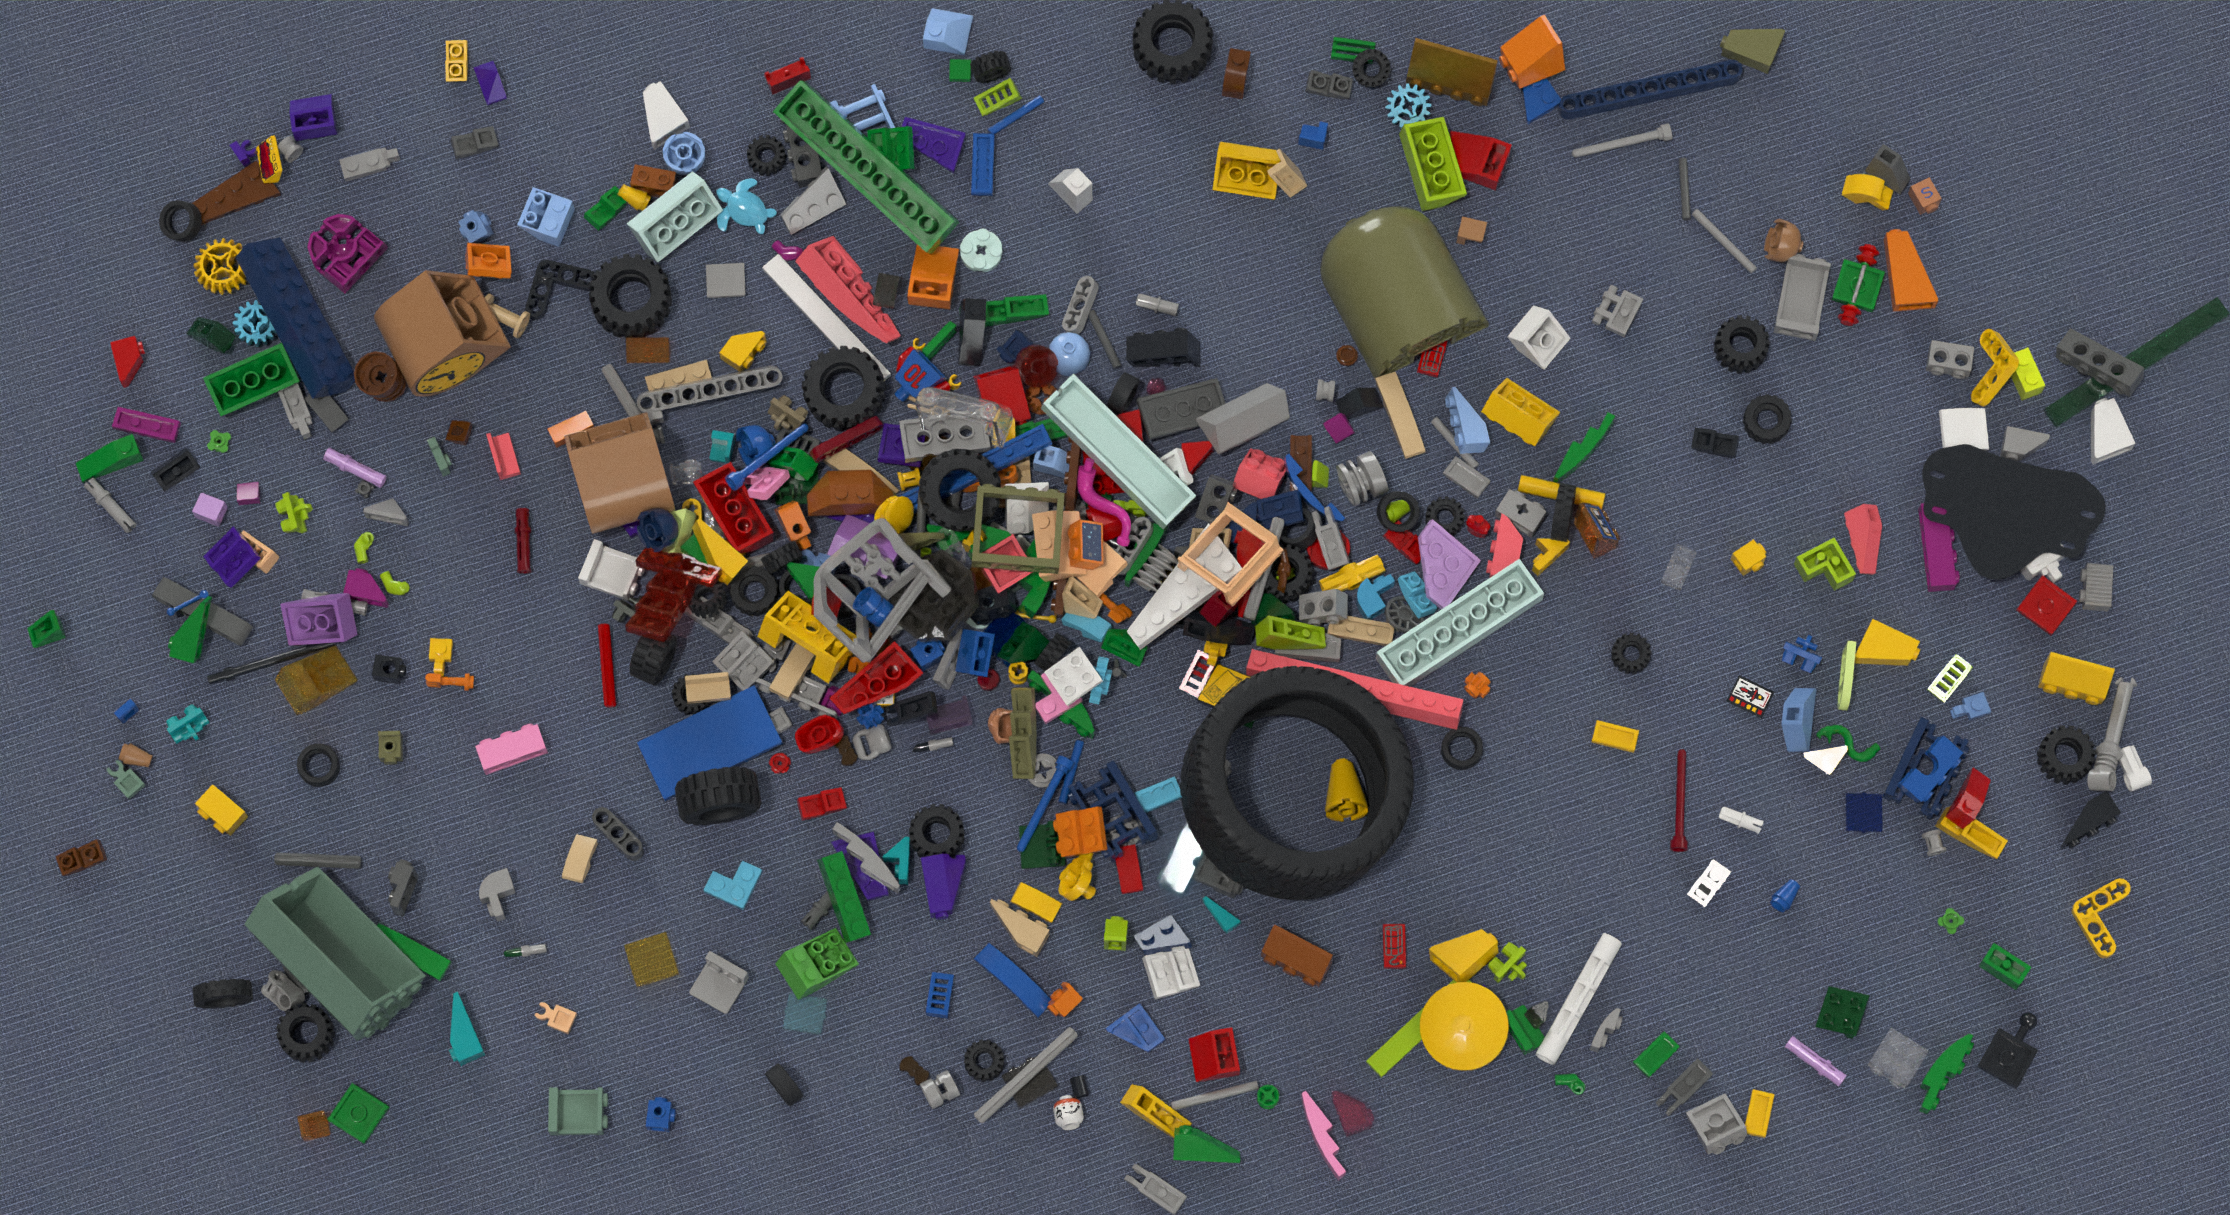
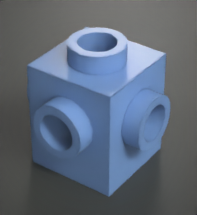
[458,210,494,243]

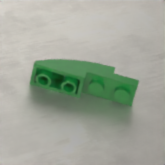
[1027,670,1095,739]
[1919,1034,1974,1114]

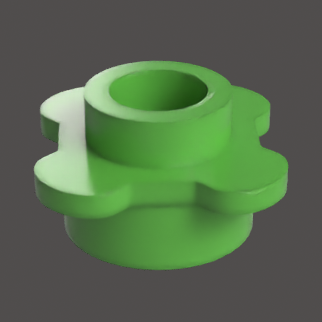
[207,430,231,453]
[1938,908,1964,934]

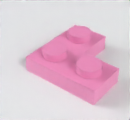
[743,466,790,500]
[1035,673,1082,724]

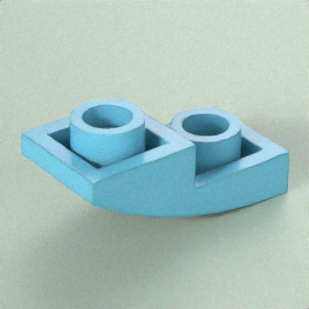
[1398,571,1437,619]
[1061,613,1112,642]

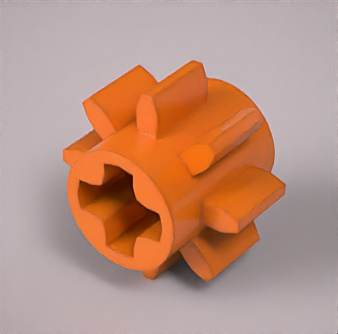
[1464,672,1491,699]

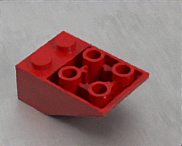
[1450,131,1512,190]

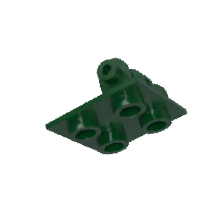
[775,465,818,505]
[1019,821,1065,869]
[1815,986,1870,1039]

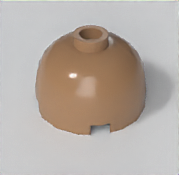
[1764,218,1803,262]

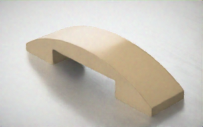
[823,449,899,496]

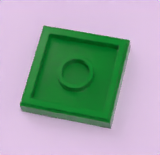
[327,1083,390,1145]

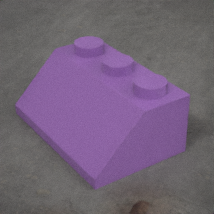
[827,515,900,579]

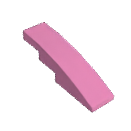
[1301,1091,1346,1180]

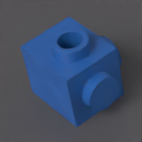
[910,636,945,672]
[646,1097,676,1132]

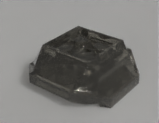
[890,549,979,642]

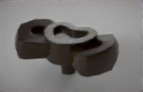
[834,735,858,766]
[899,1056,929,1086]

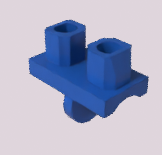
[1782,634,1822,673]

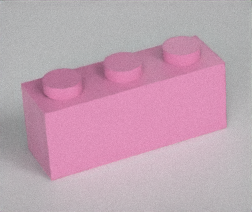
[475,724,548,775]

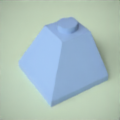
[923,8,973,56]

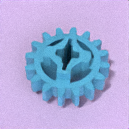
[1386,83,1432,129]
[233,300,276,347]
[1089,656,1112,704]

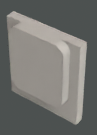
[706,263,746,298]

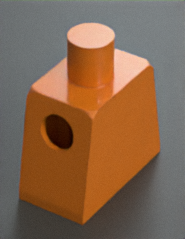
[774,500,812,551]

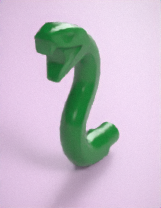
[1816,725,1881,762]

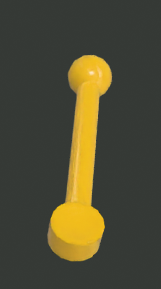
[1012,610,1057,623]

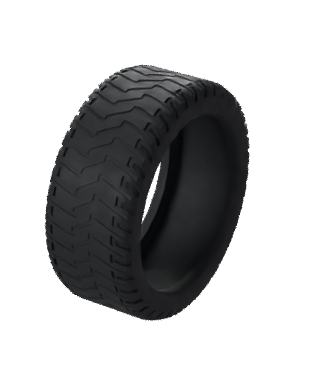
[1180,666,1414,900]

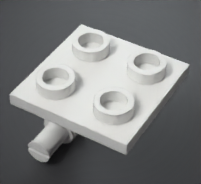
[1044,647,1103,706]

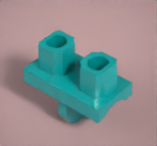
[166,704,210,744]

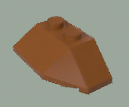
[807,470,893,516]

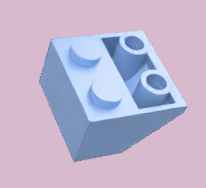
[517,187,575,247]

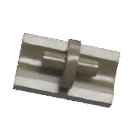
[768,395,808,431]

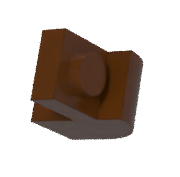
[1222,48,1251,99]

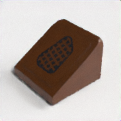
[445,420,473,446]

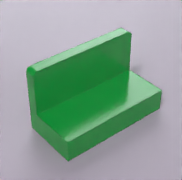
[1506,1005,1545,1055]

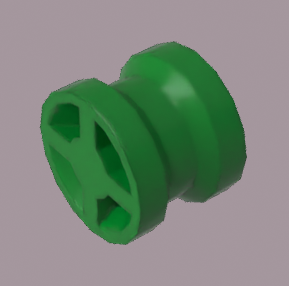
[1257,1085,1279,1110]

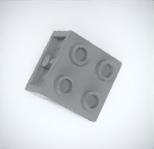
[689,951,749,1014]

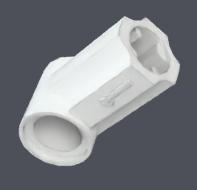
[2119,745,2152,792]

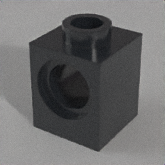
[372,655,406,684]

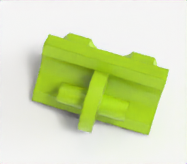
[275,492,313,533]
[1487,942,1527,983]

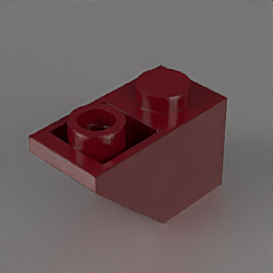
[1199,590,1238,627]

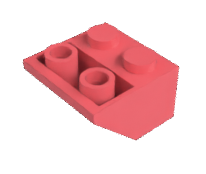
[1234,448,1287,499]

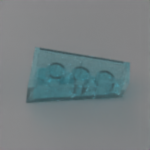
[1157,821,1204,898]

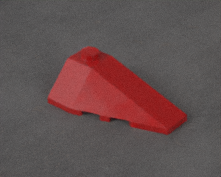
[829,641,924,715]

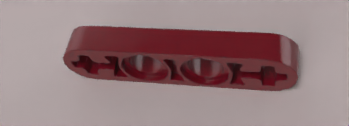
[809,416,884,463]

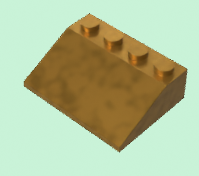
[1406,38,1497,106]

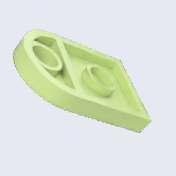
[1837,641,1856,711]

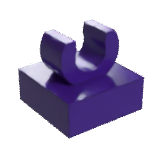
[229,140,257,168]

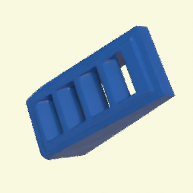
[926,972,954,1019]

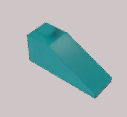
[449,992,485,1066]

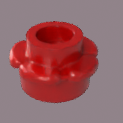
[769,753,791,774]

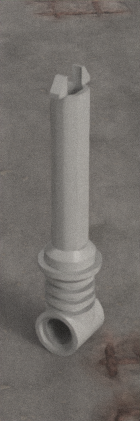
[2087,677,2137,791]

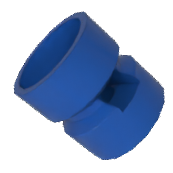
[853,587,894,627]

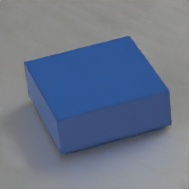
[114,699,139,724]

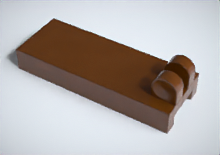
[1290,435,1312,493]

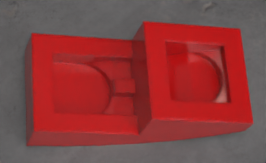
[1383,520,1421,565]
[797,787,847,821]
[1116,844,1143,894]

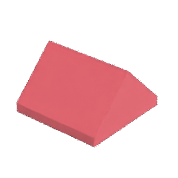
[981,534,1033,593]

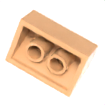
[1032,510,1087,582]

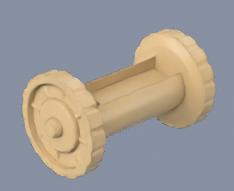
[485,294,530,338]

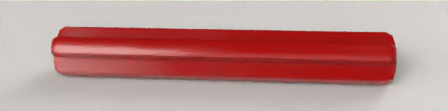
[598,623,616,708]

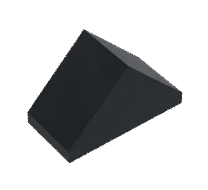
[1336,388,1383,420]

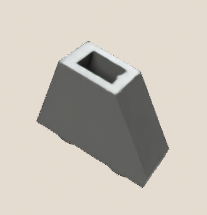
[1865,144,1910,194]

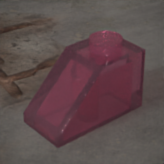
[1331,1091,1374,1137]

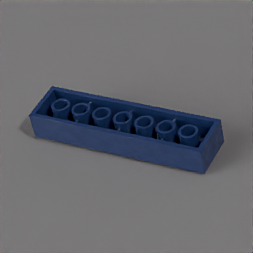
[235,237,355,399]

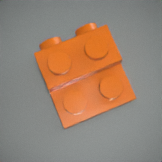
[465,243,511,279]
[1053,806,1108,858]

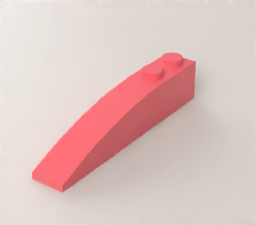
[795,236,901,343]

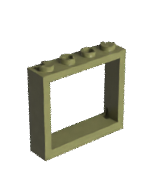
[971,484,1064,574]

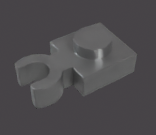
[764,638,791,674]

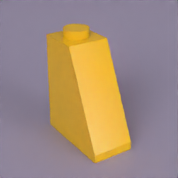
[1854,619,1921,666]
[1429,929,1499,982]

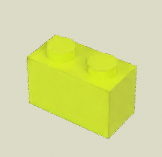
[2006,348,2045,400]

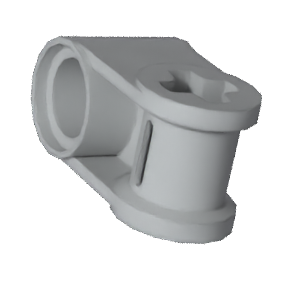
[261,970,305,1011]

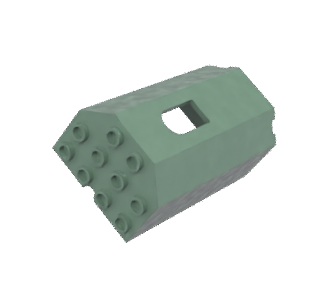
[244,867,426,1041]

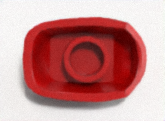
[795,714,844,754]

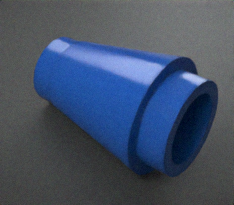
[1770,879,1800,912]

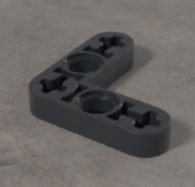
[525,260,594,320]

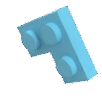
[703,861,762,910]

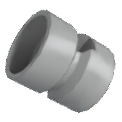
[920,1070,960,1110]

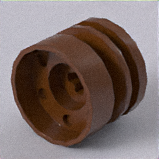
[354,351,407,402]

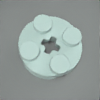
[960,228,1002,272]

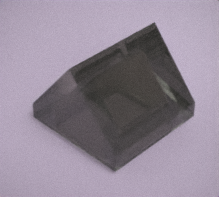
[1524,1001,1549,1029]

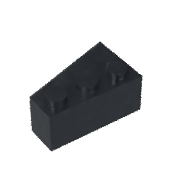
[1126,328,1201,367]

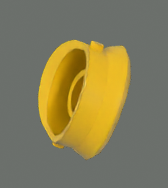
[874,496,914,534]

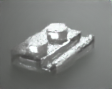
[670,460,704,484]

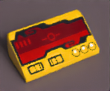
[256,135,282,183]

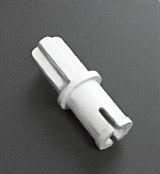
[1719,807,1763,834]

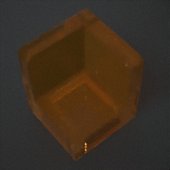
[297,1110,330,1141]

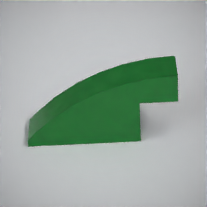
[1016,539,1050,619]

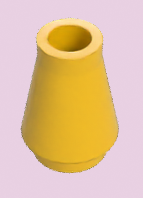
[618,184,651,211]

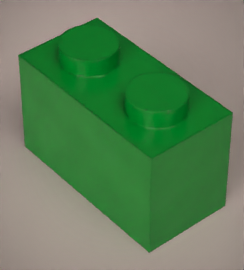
[1979,943,2031,990]

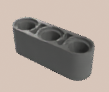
[592,807,644,861]

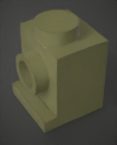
[378,731,403,765]

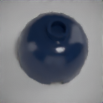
[637,508,678,552]

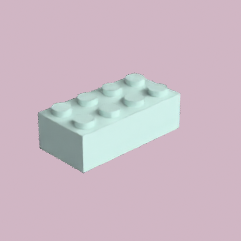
[627,171,723,262]

